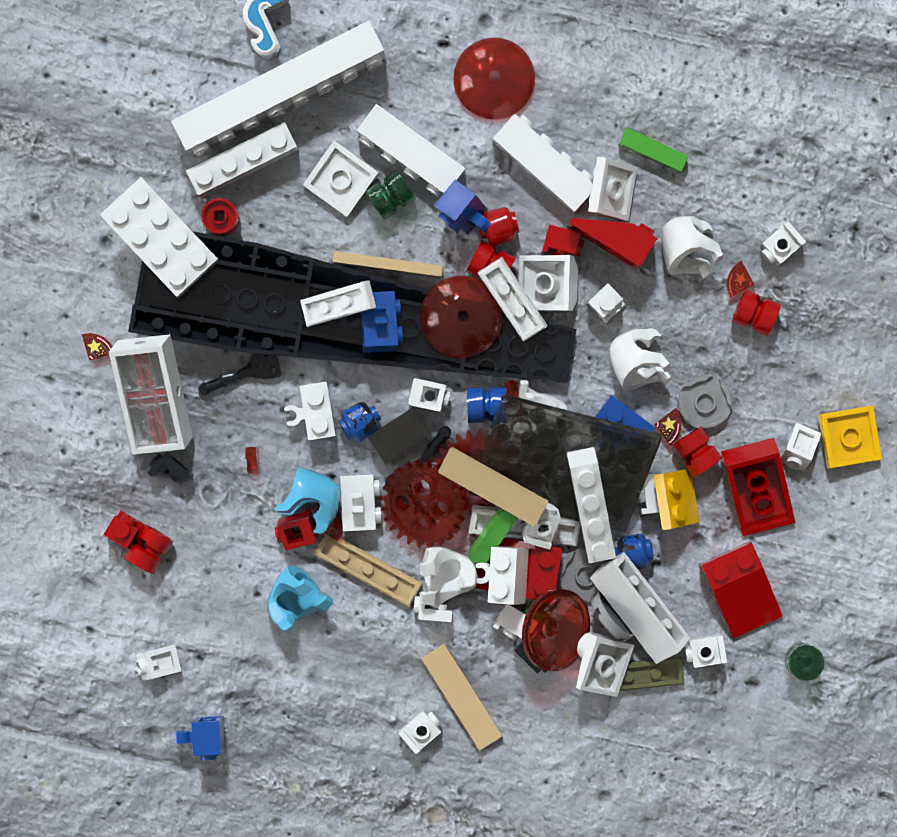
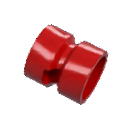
[201,198,240,237]
[466,240,516,278]
[731,289,781,337]
[672,426,722,477]
[124,524,174,575]

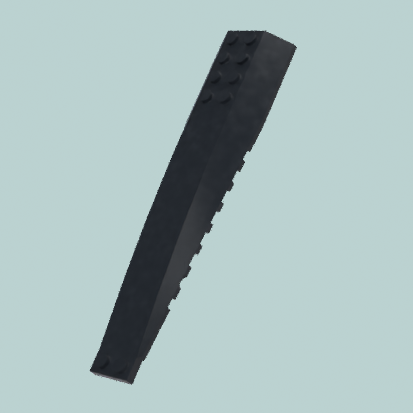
[128,231,577,383]

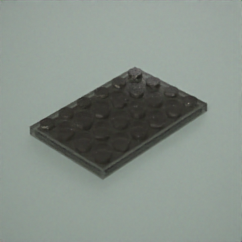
[469,394,662,533]

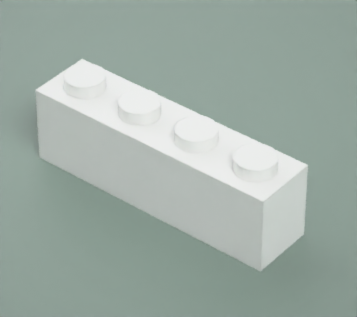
[357,104,465,197]
[493,114,594,214]
[186,122,299,198]
[567,447,616,563]
[590,552,690,664]

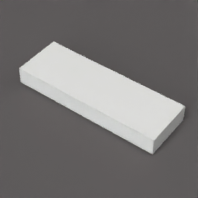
[478,257,547,341]
[300,281,376,327]

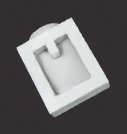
[781,423,821,471]
[414,591,452,622]
[135,645,181,680]

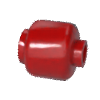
[479,207,519,246]

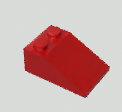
[567,218,658,270]
[721,438,796,536]
[475,538,562,603]
[699,541,783,639]

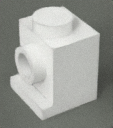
[761,221,806,265]
[587,284,625,323]
[408,378,450,412]
[638,473,659,514]
[521,503,561,550]
[493,604,537,642]
[684,634,727,668]
[398,709,442,754]

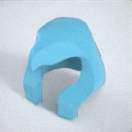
[276,467,341,534]
[267,565,333,632]

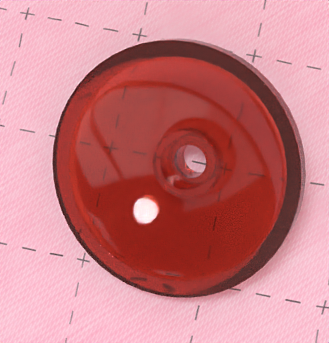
[453,37,535,120]
[420,276,503,358]
[522,588,590,671]

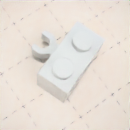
[284,381,337,440]
[340,474,382,531]
[476,546,529,605]

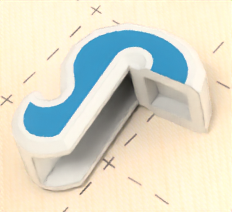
[243,0,290,59]

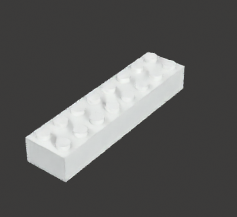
[171,21,386,157]

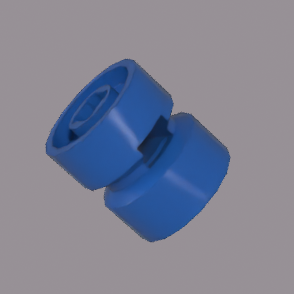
[467,387,506,423]

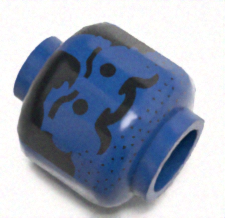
[339,401,381,442]
[614,534,654,570]

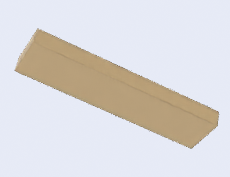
[333,251,443,278]
[438,447,549,527]
[314,531,422,607]
[421,643,503,751]

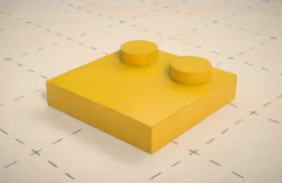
[818,405,882,468]
[654,469,700,530]

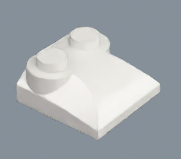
[519,255,578,312]
[576,632,634,697]

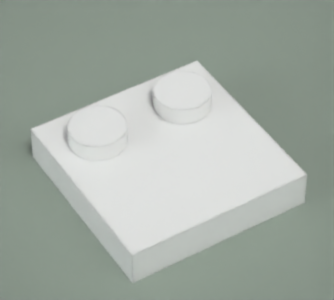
[303,140,379,217]
[588,157,637,221]

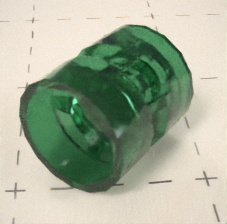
[365,170,416,221]
[784,642,825,681]

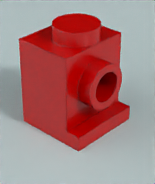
[541,224,584,257]
[275,508,319,551]
[103,510,144,549]

